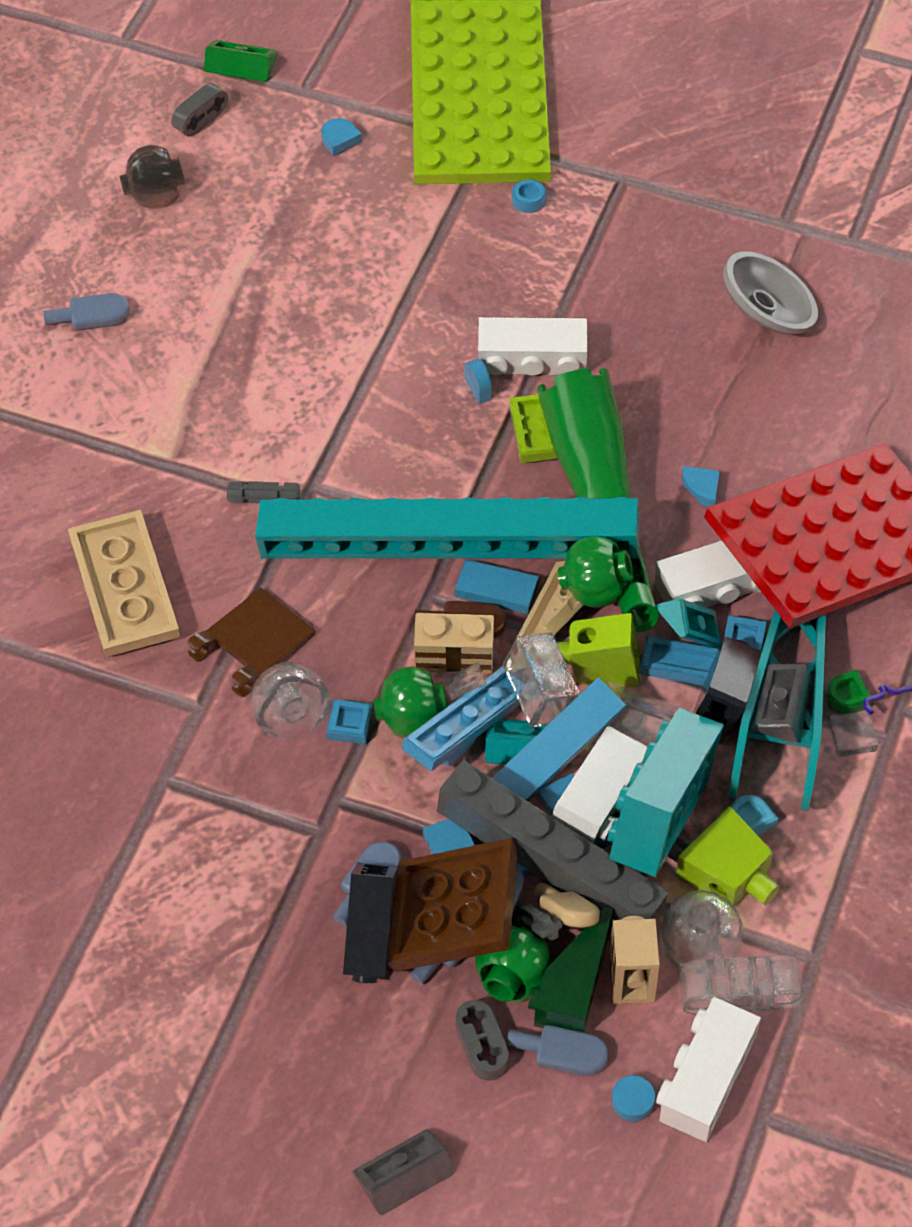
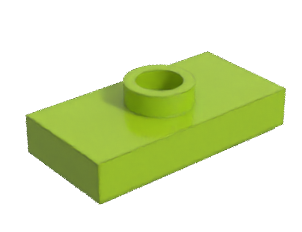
[509,394,557,463]

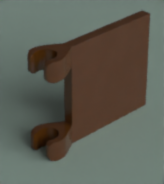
[188,588,315,697]

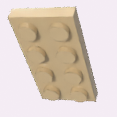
[68,510,180,658]

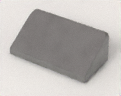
[753,664,812,743]
[353,1128,454,1215]

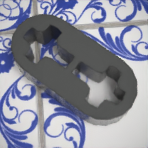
[171,83,228,136]
[456,1000,509,1081]

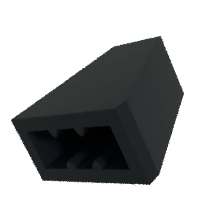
[693,636,762,745]
[343,862,398,983]

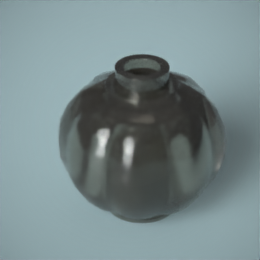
[120,144,186,209]

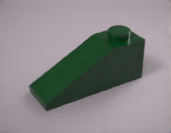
[528,907,613,1032]

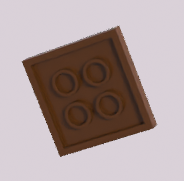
[387,838,518,972]

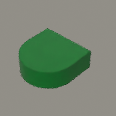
[826,669,873,715]

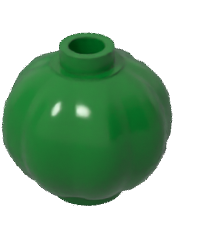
[558,536,633,607]
[373,666,447,738]
[475,926,553,1002]

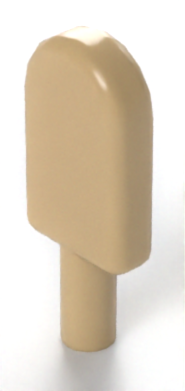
[535,882,600,928]

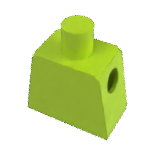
[548,613,640,687]
[676,807,780,907]

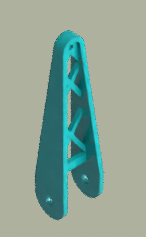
[728,610,826,811]

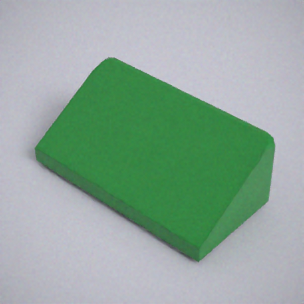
[204,40,278,82]

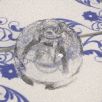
[250,662,332,741]
[660,890,744,976]

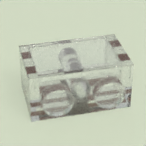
[503,632,580,727]

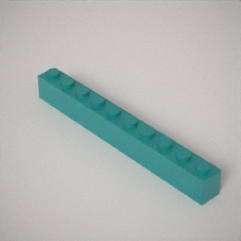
[255,497,640,559]

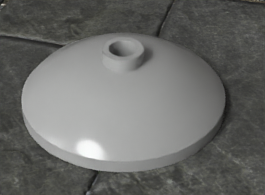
[723,251,818,334]

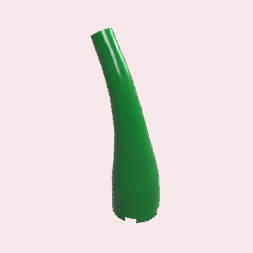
[537,367,658,632]

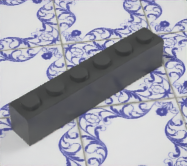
[437,760,669,925]

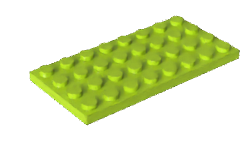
[411,0,551,185]

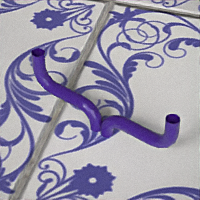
[863,684,912,715]

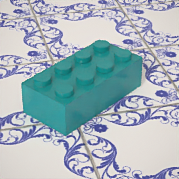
[607,708,724,877]

